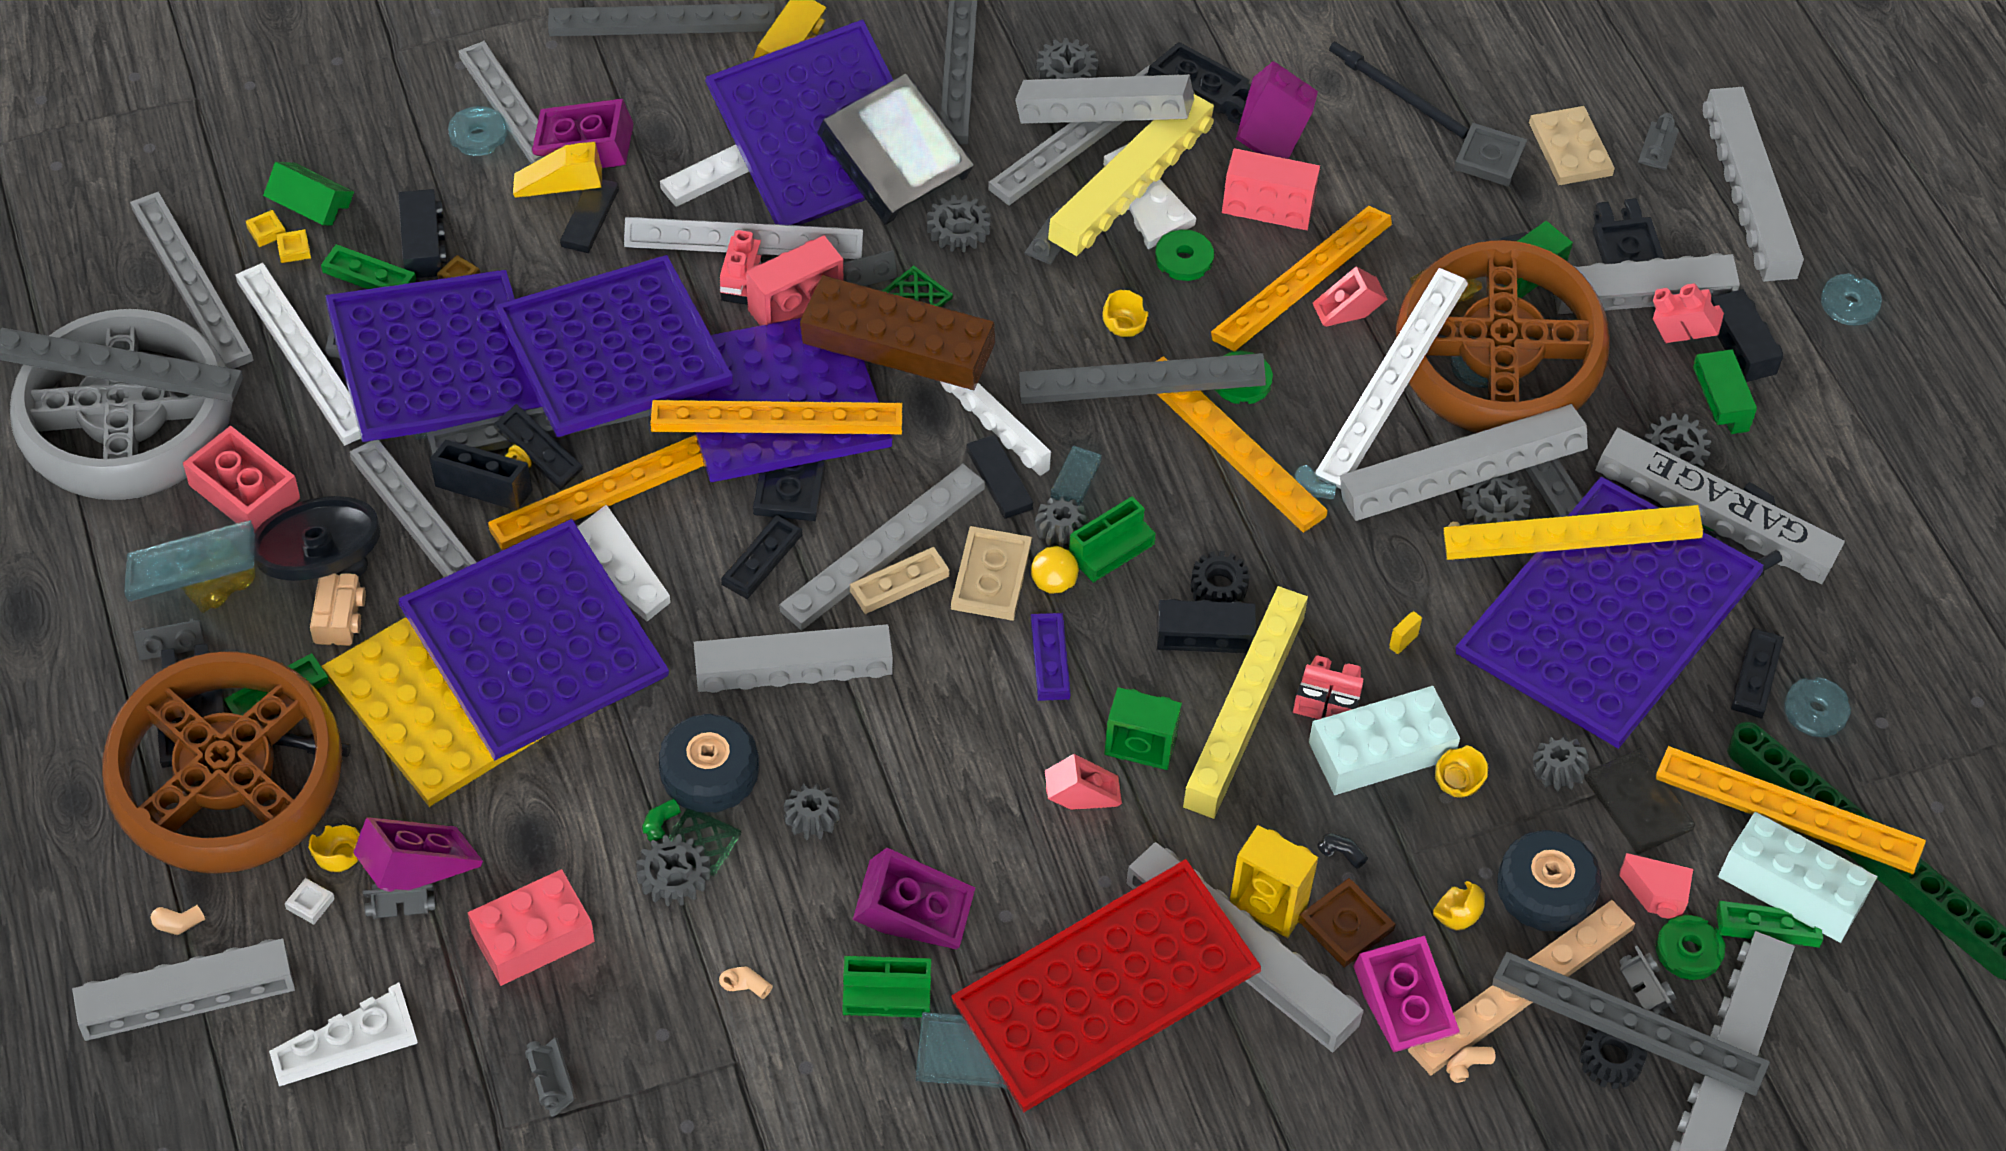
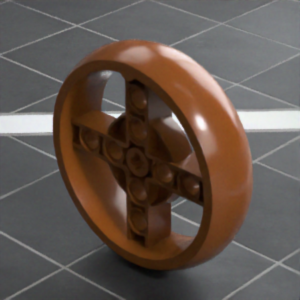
[1396,240,1610,433]
[102,651,342,874]

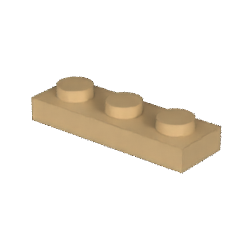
[850,547,949,614]

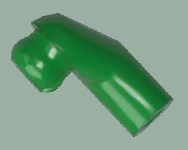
[642,799,681,842]

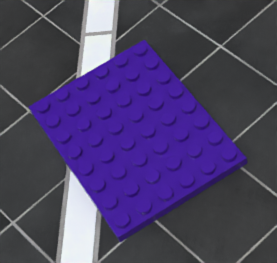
[1456,477,1764,749]

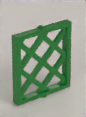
[882,266,953,307]

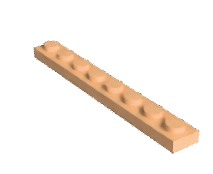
[1408,900,1635,1076]

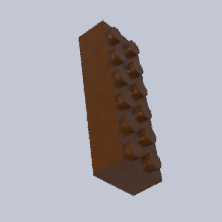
[800,275,995,391]

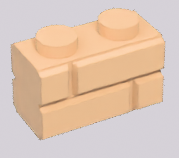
[310,573,366,646]

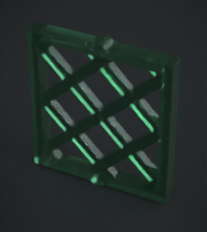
[668,808,741,877]

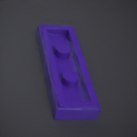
[1030,613,1071,701]

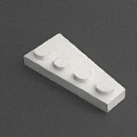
[1103,144,1196,249]
[577,505,671,621]
[269,983,418,1086]

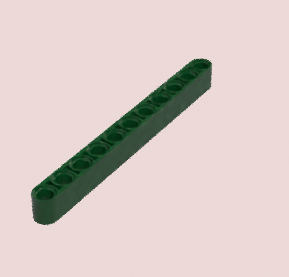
[1727,722,2006,980]

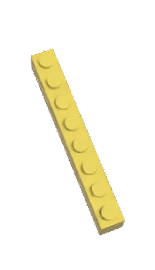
[1048,94,1214,256]
[1183,586,1308,819]

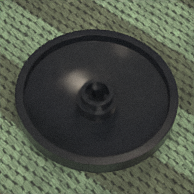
[251,496,381,581]

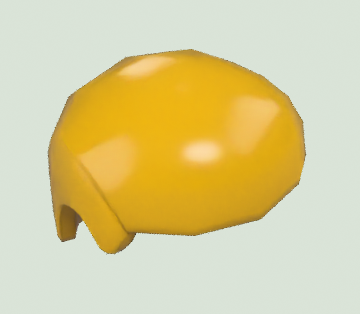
[1102,290,1148,337]
[1031,546,1079,594]
[1435,745,1488,798]
[308,824,360,872]
[1433,881,1485,931]

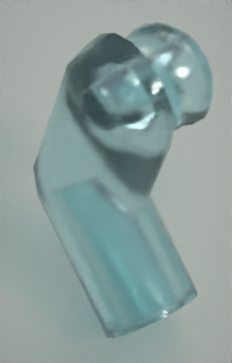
[1295,465,1336,500]

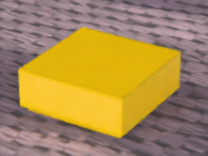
[245,210,286,247]
[276,229,311,263]
[1389,611,1422,654]

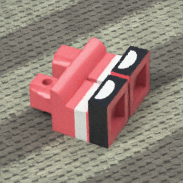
[720,230,762,305]
[1293,655,1364,719]

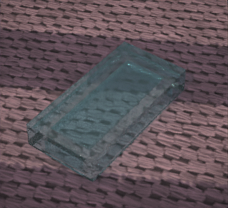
[1050,446,1102,506]

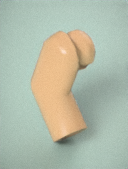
[151,905,205,935]
[719,967,773,999]
[1446,1047,1495,1083]

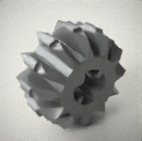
[1035,495,1089,548]
[1533,734,1590,792]
[784,782,840,841]

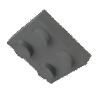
[1454,123,1527,187]

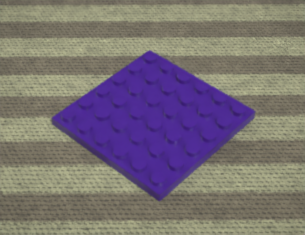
[705,19,938,225]
[495,255,733,438]
[325,270,542,442]
[684,318,892,483]
[399,519,669,761]

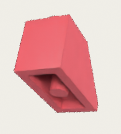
[1312,266,1388,327]
[1045,754,1122,810]
[1619,853,1693,919]

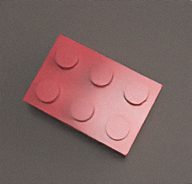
[1222,148,1320,231]
[746,235,843,326]
[183,426,300,536]
[467,869,595,986]

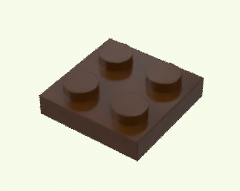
[1298,878,1396,968]

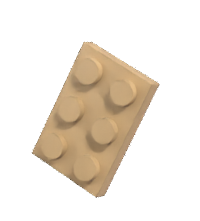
[1529,106,1614,185]
[951,526,1032,621]

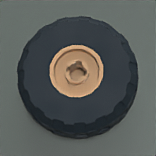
[659,714,759,813]
[1497,830,1602,932]

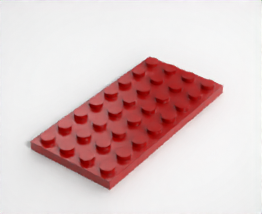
[951,859,1261,1113]

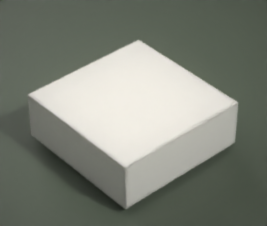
[285,878,335,925]

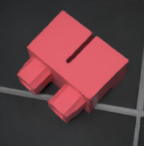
[1653,283,1724,343]

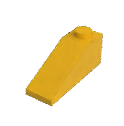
[513,142,602,198]

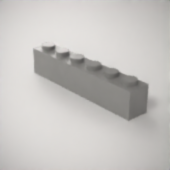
[1015,75,1194,124]
[1554,253,1740,314]
[694,624,893,693]
[72,938,295,1041]

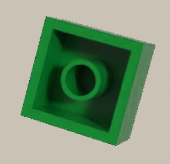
[1104,687,1182,770]

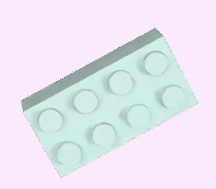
[1309,686,1460,795]
[1718,812,1878,943]

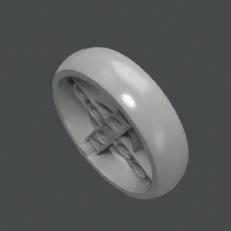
[10,309,233,500]

